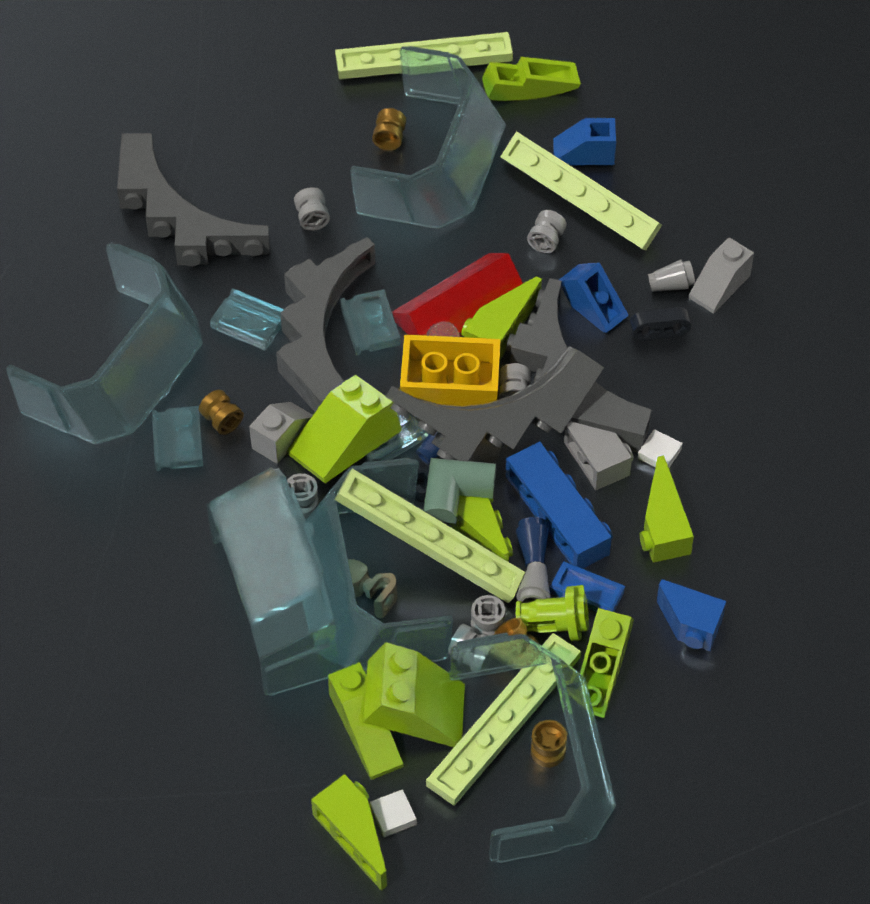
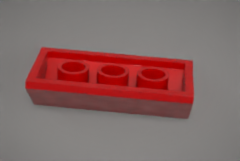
[390,253,523,337]

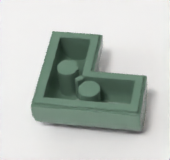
[423,458,496,524]

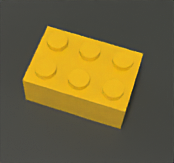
[400,335,501,406]

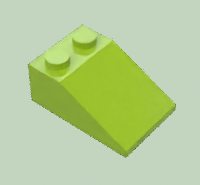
[287,375,402,483]
[363,642,465,747]

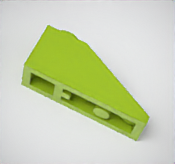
[461,276,542,360]
[640,455,694,563]
[328,662,403,780]
[311,774,387,890]

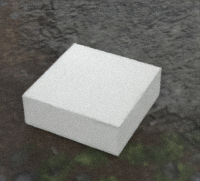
[638,429,683,468]
[370,789,417,837]

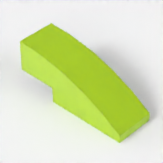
[482,57,581,101]

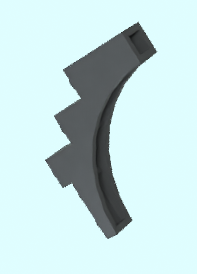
[117,133,270,266]
[276,237,375,412]
[506,278,652,453]
[385,347,604,461]

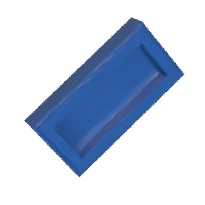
[549,561,625,612]

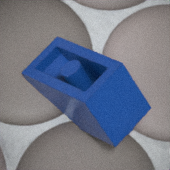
[559,262,629,333]
[657,579,726,651]

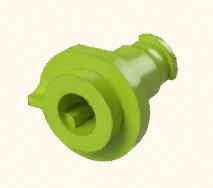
[516,585,589,641]

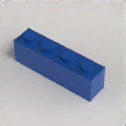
[506,442,613,569]

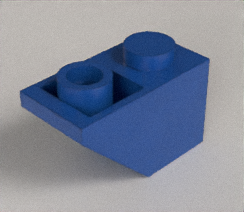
[553,118,616,165]

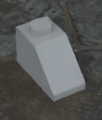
[689,237,754,314]
[249,402,313,464]
[564,422,633,490]

